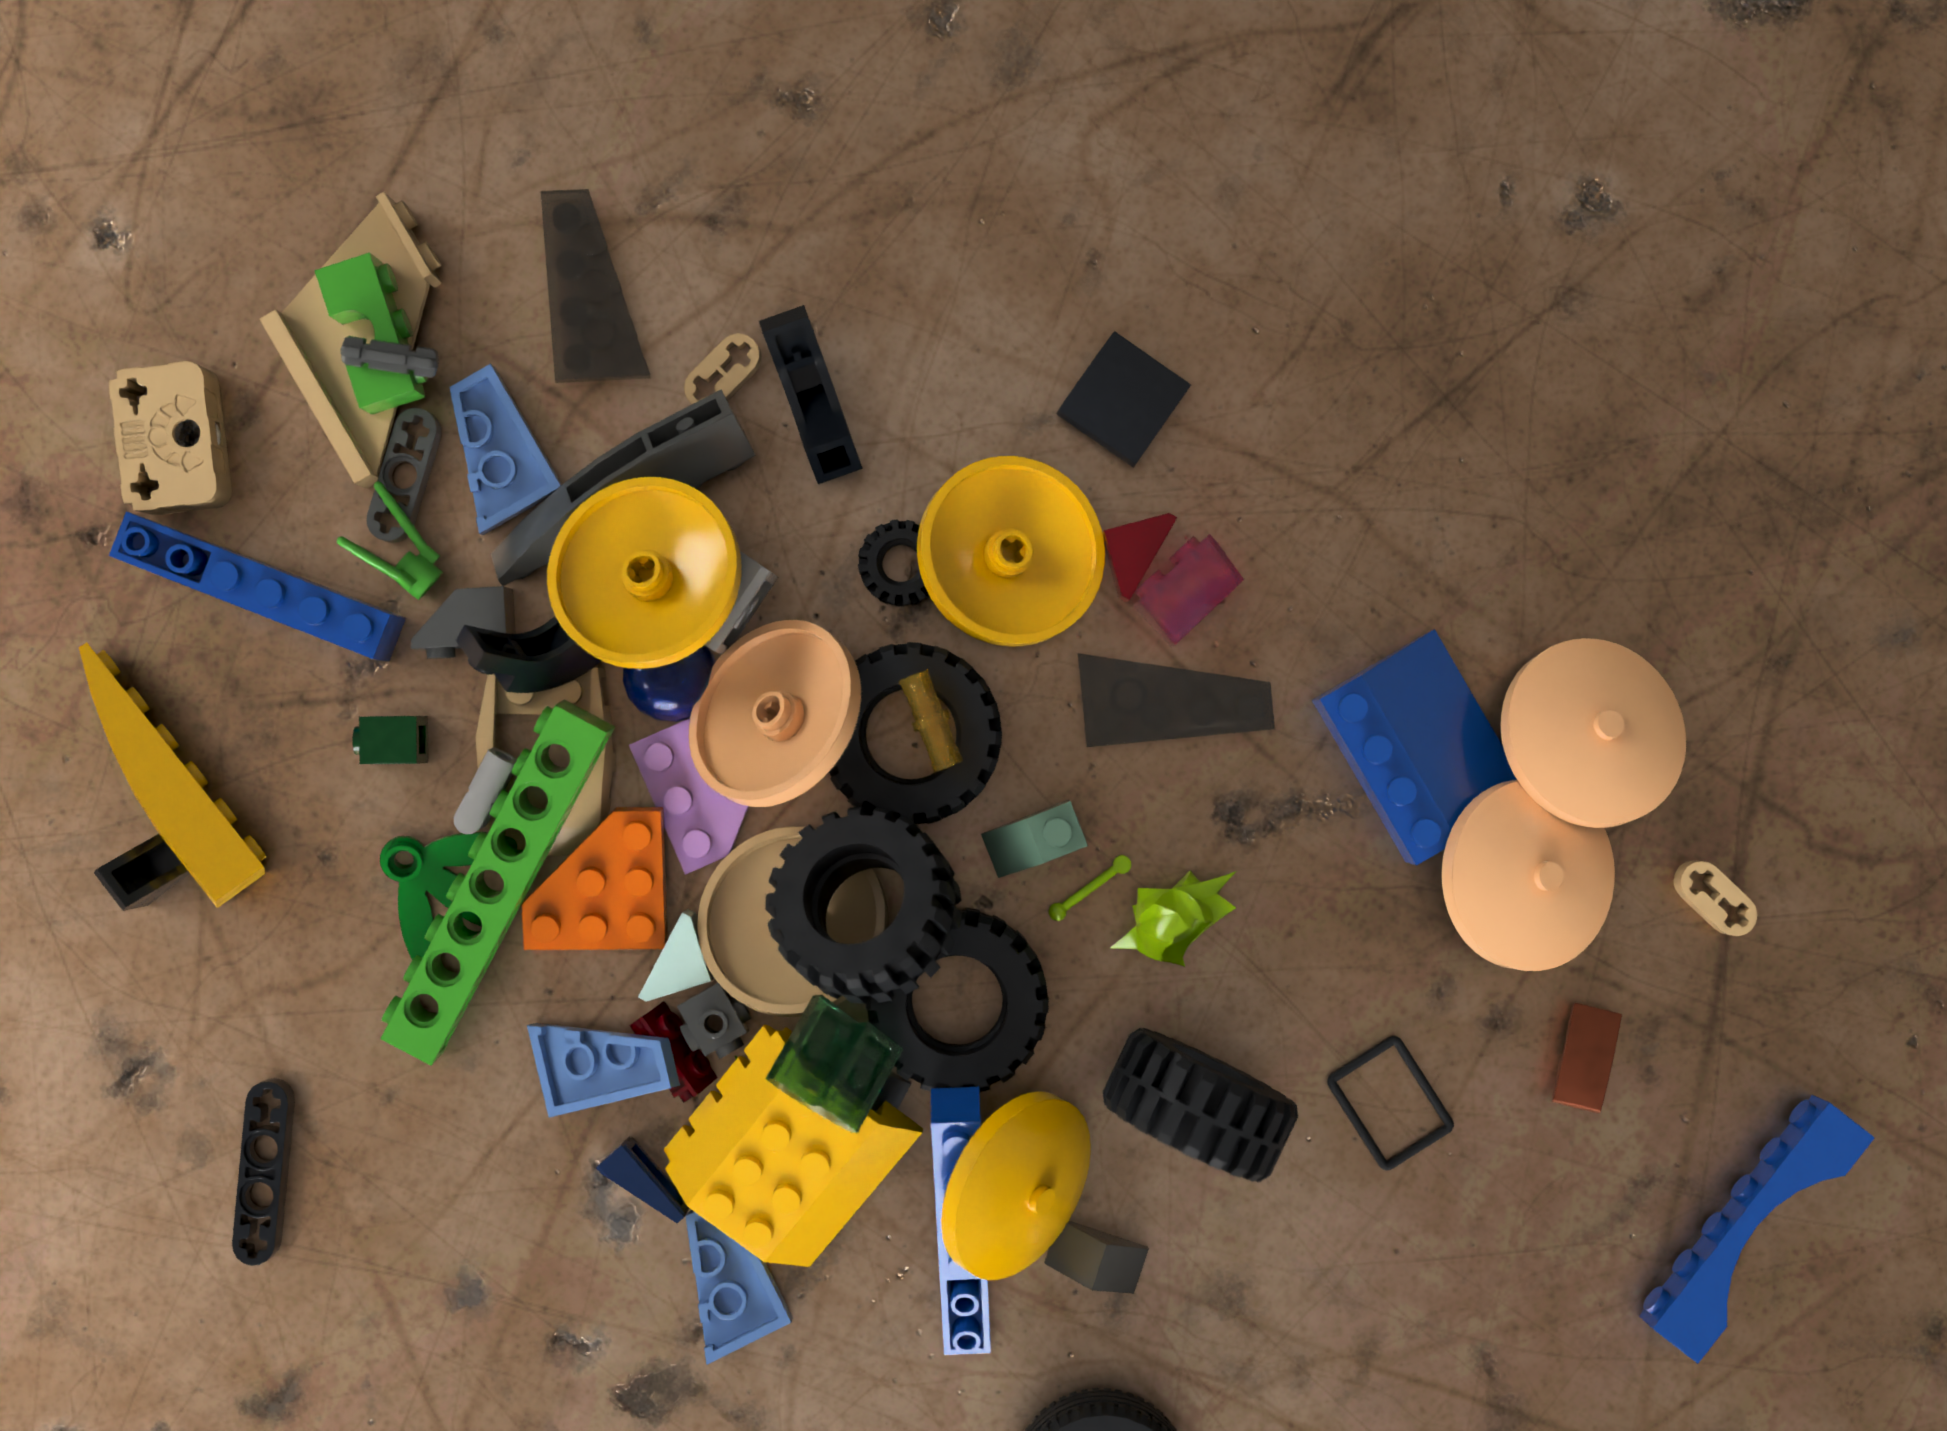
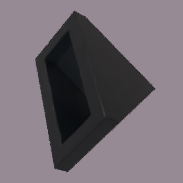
[94,834,190,911]

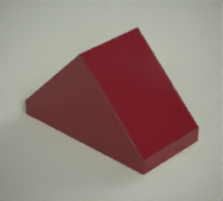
[1103,513,1177,603]

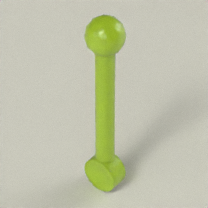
[1048,855,1132,921]

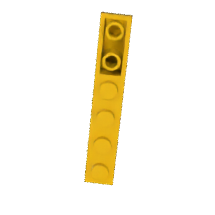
[78,642,267,908]

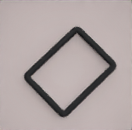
[1327,1036,1454,1170]

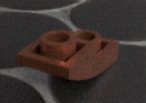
[1552,1003,1622,1114]

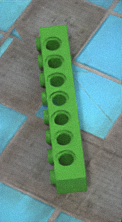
[380,700,615,1066]

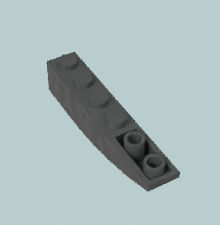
[491,389,756,586]

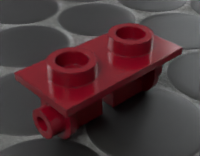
[629,1001,718,1103]

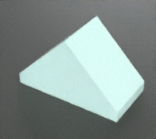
[638,909,714,1002]

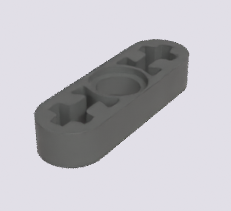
[366,408,442,543]

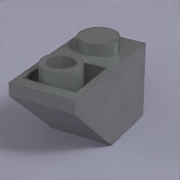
[411,586,516,659]

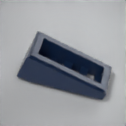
[595,1136,690,1223]

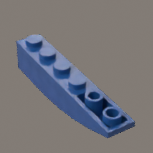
[109,511,406,661]
[931,1087,991,1355]

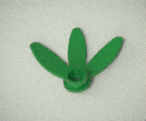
[380,832,517,960]

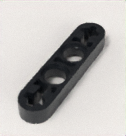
[232,1078,295,1266]

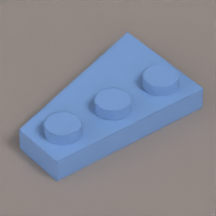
[449,364,562,535]
[527,1023,680,1118]
[685,1210,793,1365]

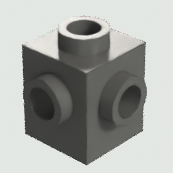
[677,983,752,1059]

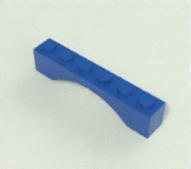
[1639,1095,1875,1364]

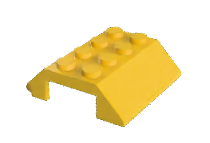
[664,1025,924,1267]

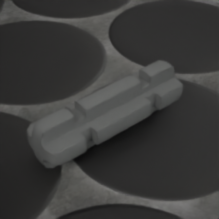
[341,336,439,378]

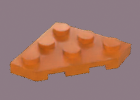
[522,807,668,950]

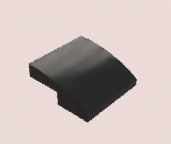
[1056,331,1191,468]

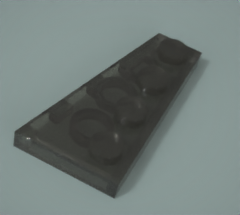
[541,189,651,383]
[1077,653,1275,747]

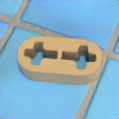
[684,333,762,405]
[1673,860,1758,936]

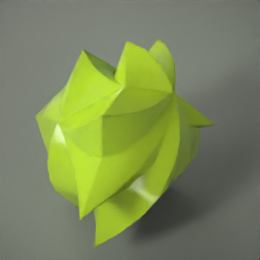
[1110,870,1237,967]

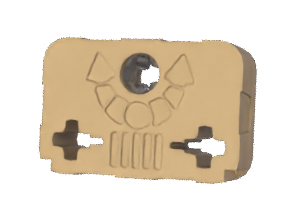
[109,361,232,515]

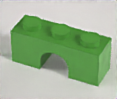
[314,252,428,415]

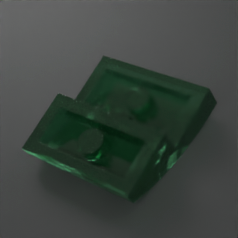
[765,995,903,1133]

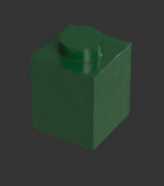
[352,716,428,764]

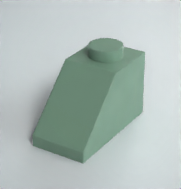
[981,800,1088,878]

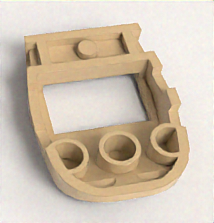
[475,668,616,856]

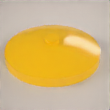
[917,456,1105,647]
[547,477,742,669]
[941,1091,1091,1280]

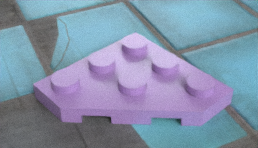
[629,718,749,875]

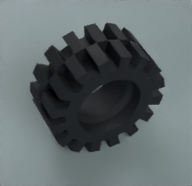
[858,519,929,607]

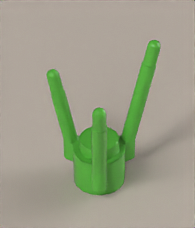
[337,481,443,600]

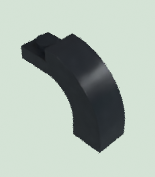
[759,305,863,484]
[456,616,601,693]

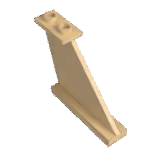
[259,192,442,489]

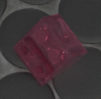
[1132,534,1244,647]

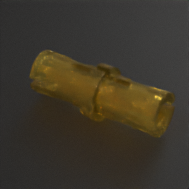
[899,669,963,772]

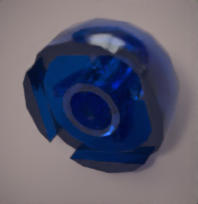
[622,645,715,722]

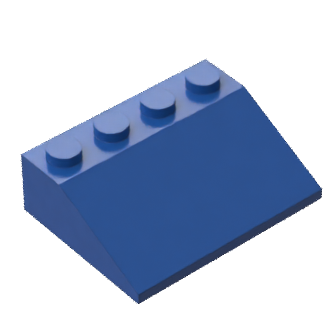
[1312,629,1517,866]

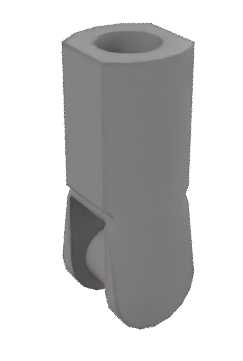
[454,747,517,835]

